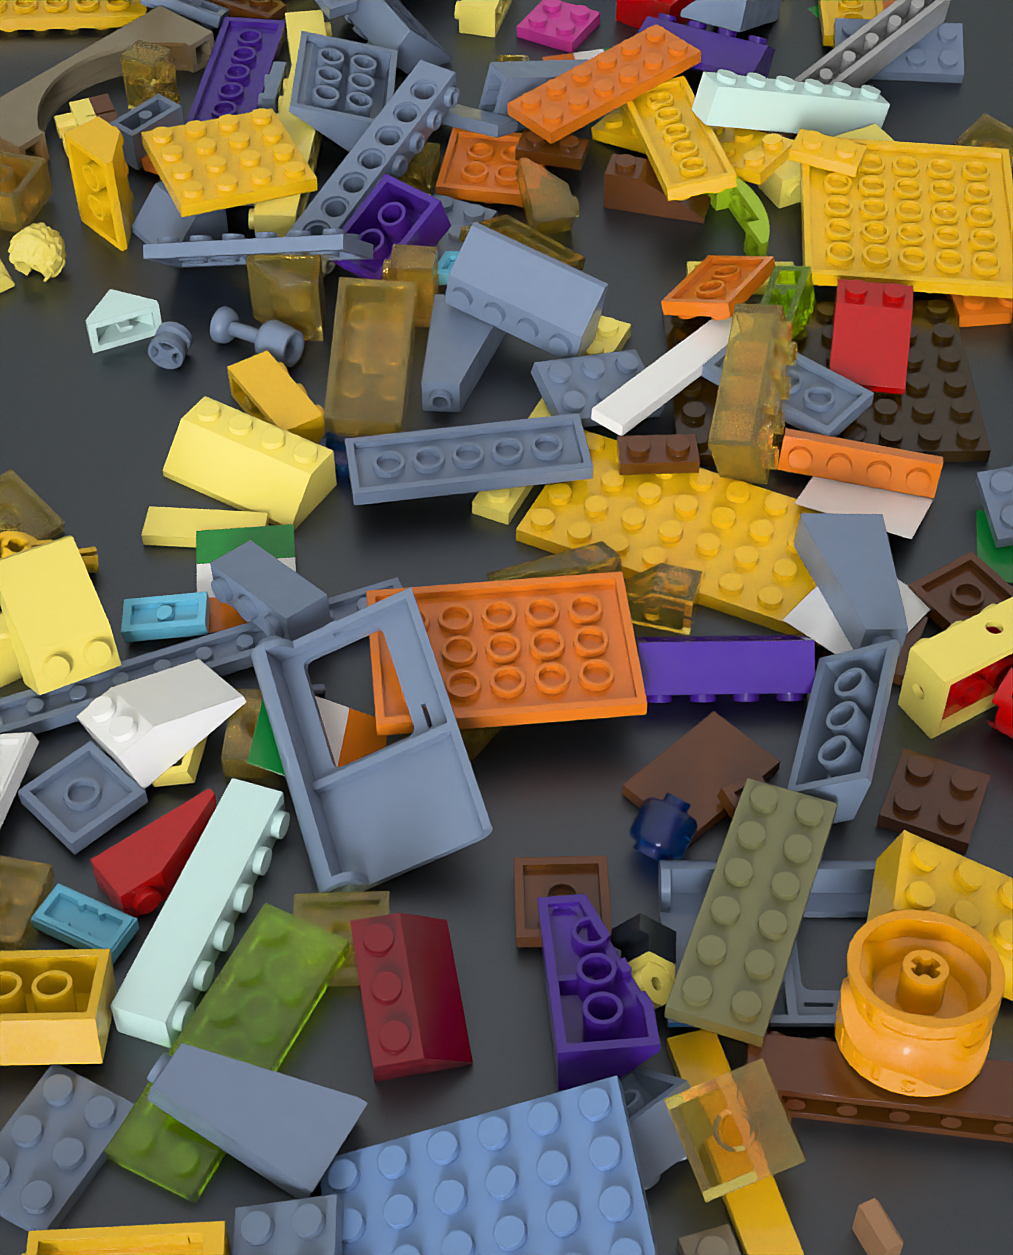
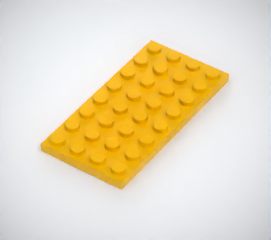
[516,430,823,646]

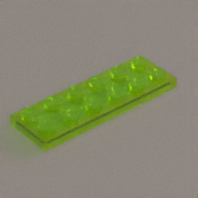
[104,903,351,1203]

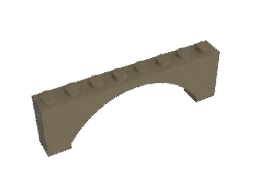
[0,6,214,175]

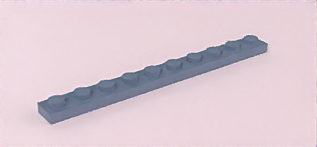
[0,577,403,735]

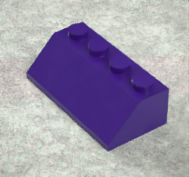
[637,13,775,78]
[635,635,815,703]

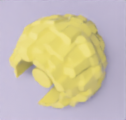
[8,222,67,282]

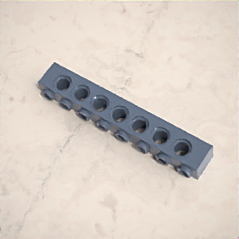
[280,60,460,285]

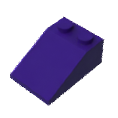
[331,174,451,286]

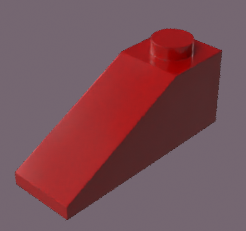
[90,788,217,918]

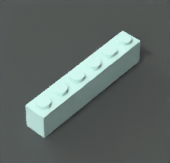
[691,69,890,137]
[110,778,290,1048]

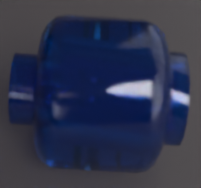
[629,792,698,862]

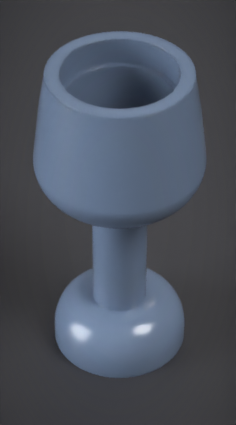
[210,306,304,367]

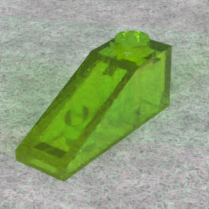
[749,266,816,343]

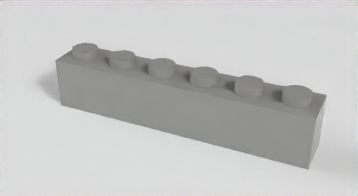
[794,0,951,88]

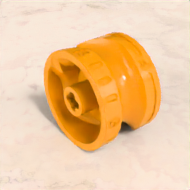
[834,910,1006,1097]

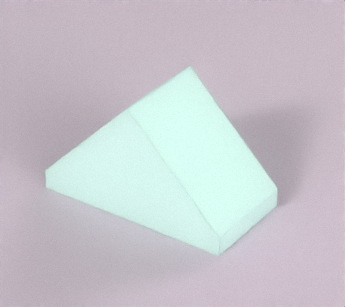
[85,289,162,353]

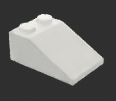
[76,659,247,789]

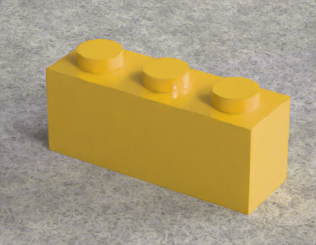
[227,351,328,445]

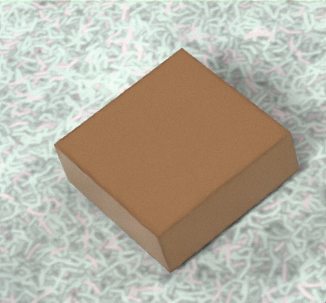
[852,1198,904,1255]

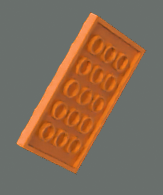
[366,571,647,736]

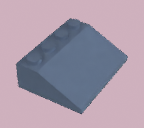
[289,31,398,152]

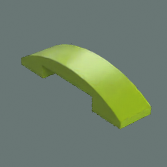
[705,176,770,256]

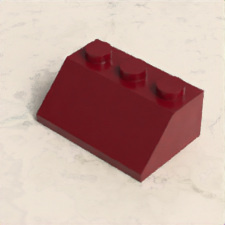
[350,912,473,1082]

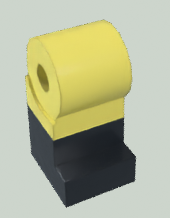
[611,913,677,1009]

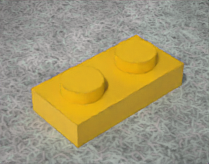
[788,128,867,178]

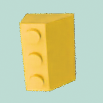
[64,116,135,251]

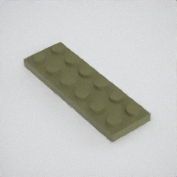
[664,778,838,1048]

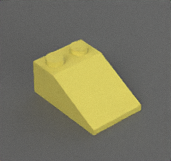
[0,535,121,695]

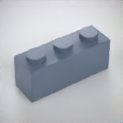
[210,540,332,641]

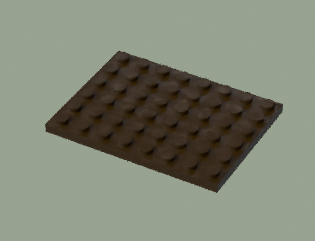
[662,299,991,466]

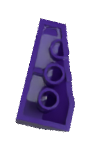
[537,894,660,1091]

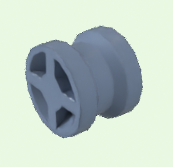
[147,321,193,369]

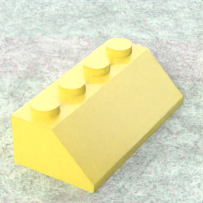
[162,396,337,530]

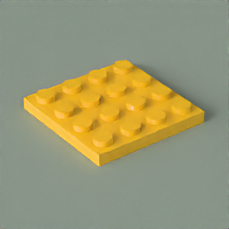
[141,108,318,217]

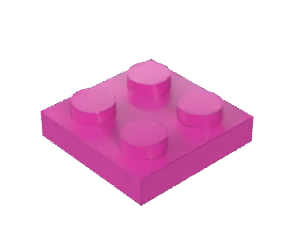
[517,0,601,53]

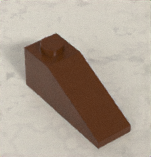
[603,154,711,224]

